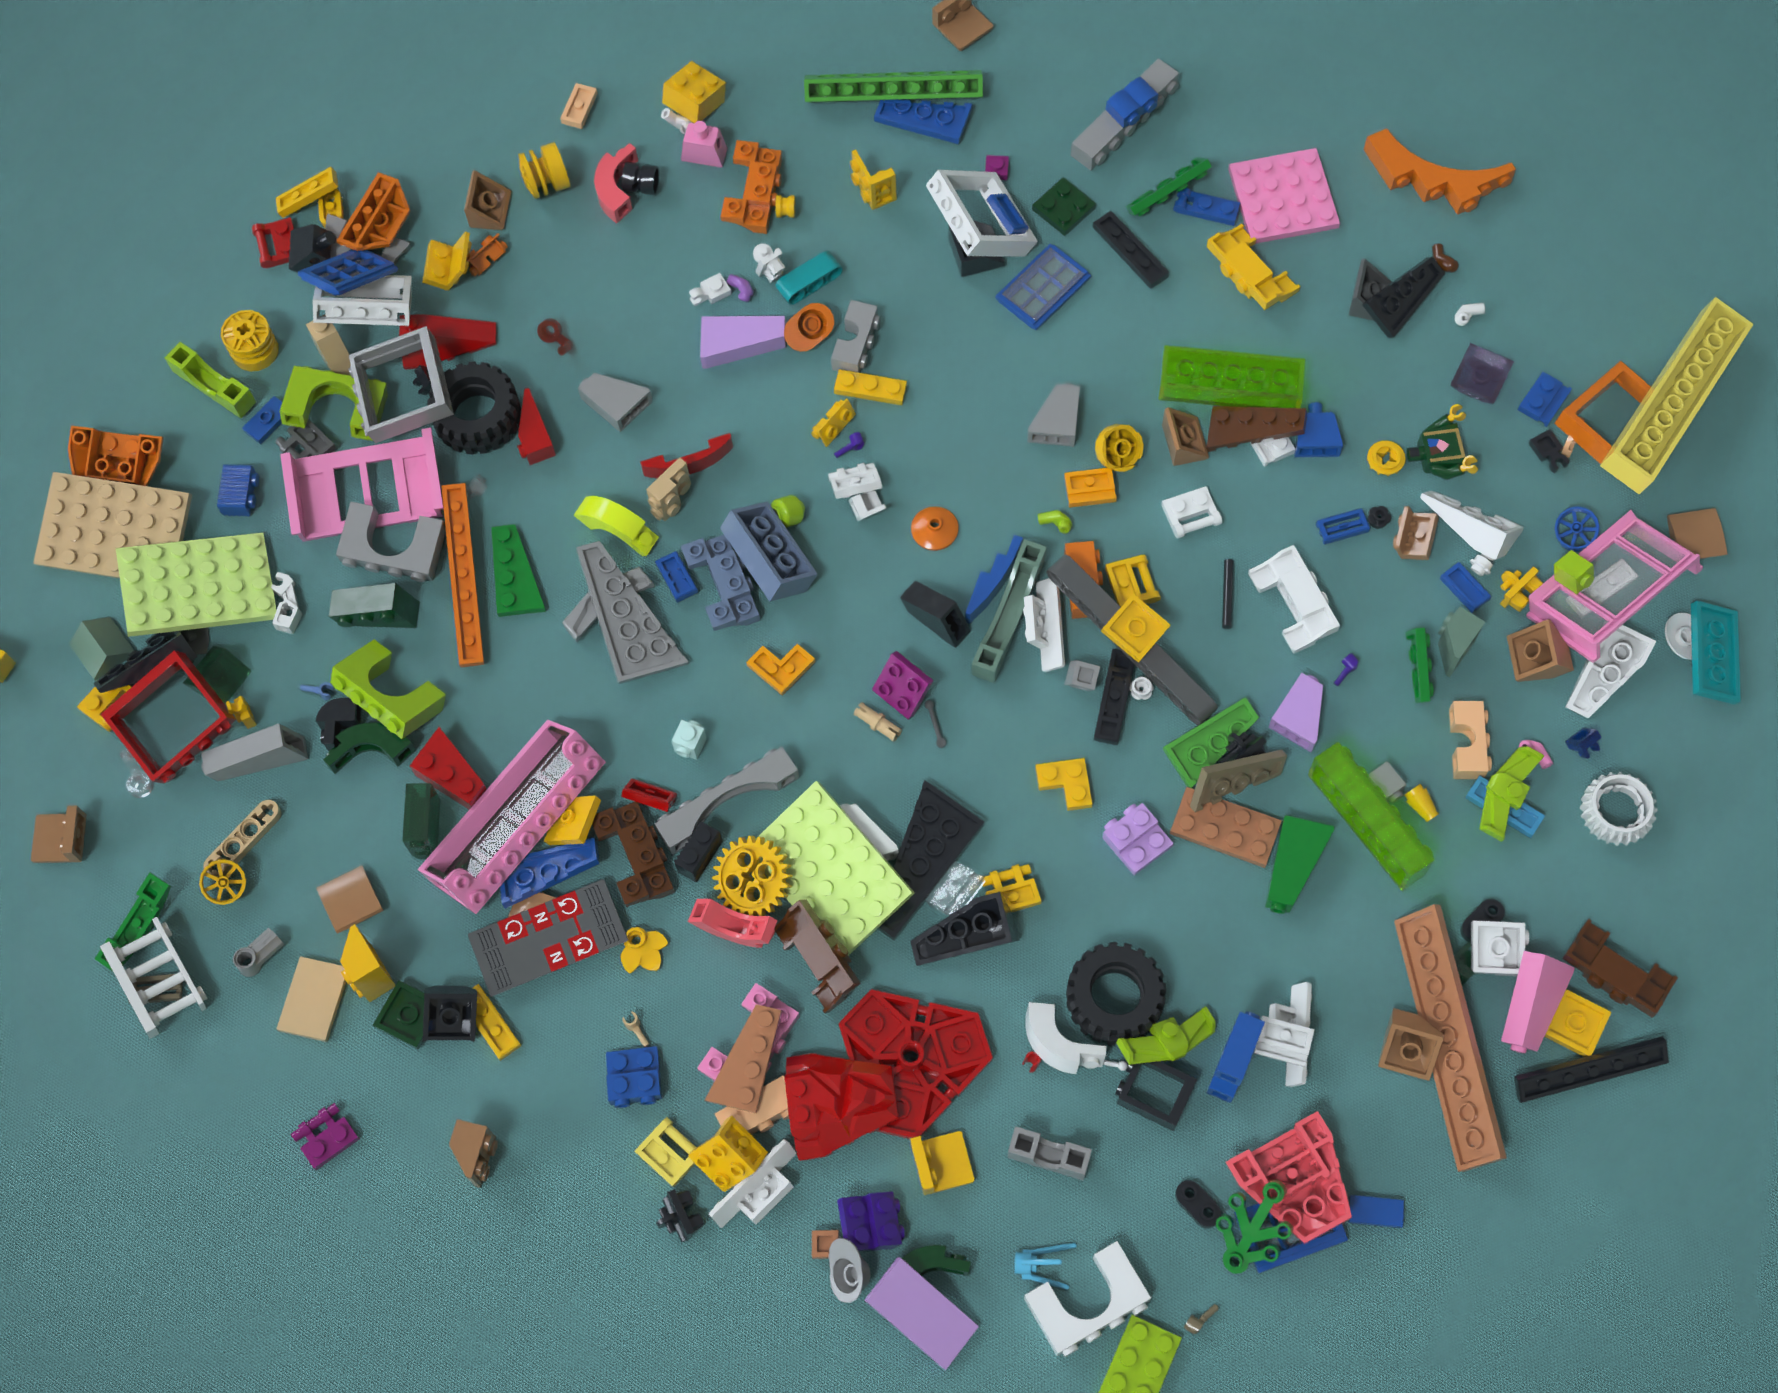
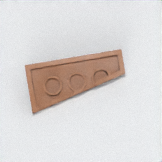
[705,1004,782,1113]

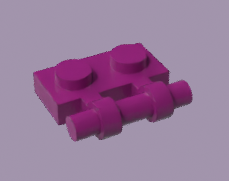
[291,1103,360,1170]

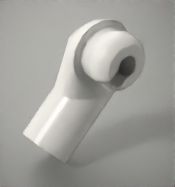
[661,108,692,134]
[1454,303,1485,326]

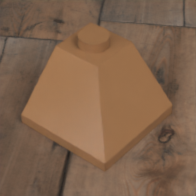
[1507,619,1574,682]
[1378,1008,1444,1081]

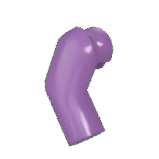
[727,274,754,302]

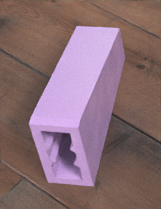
[700,316,786,369]

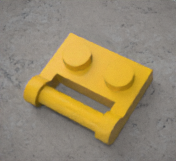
[1105,555,1161,607]
[77,685,132,733]

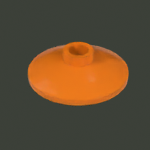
[911,506,959,551]

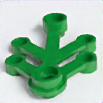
[1216,1180,1293,1274]

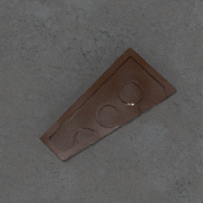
[1206,406,1307,452]

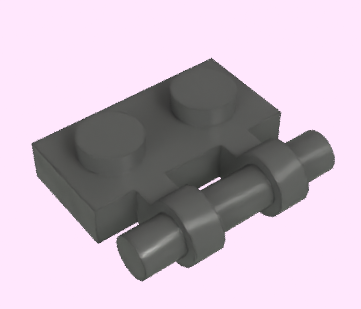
[275,419,336,459]

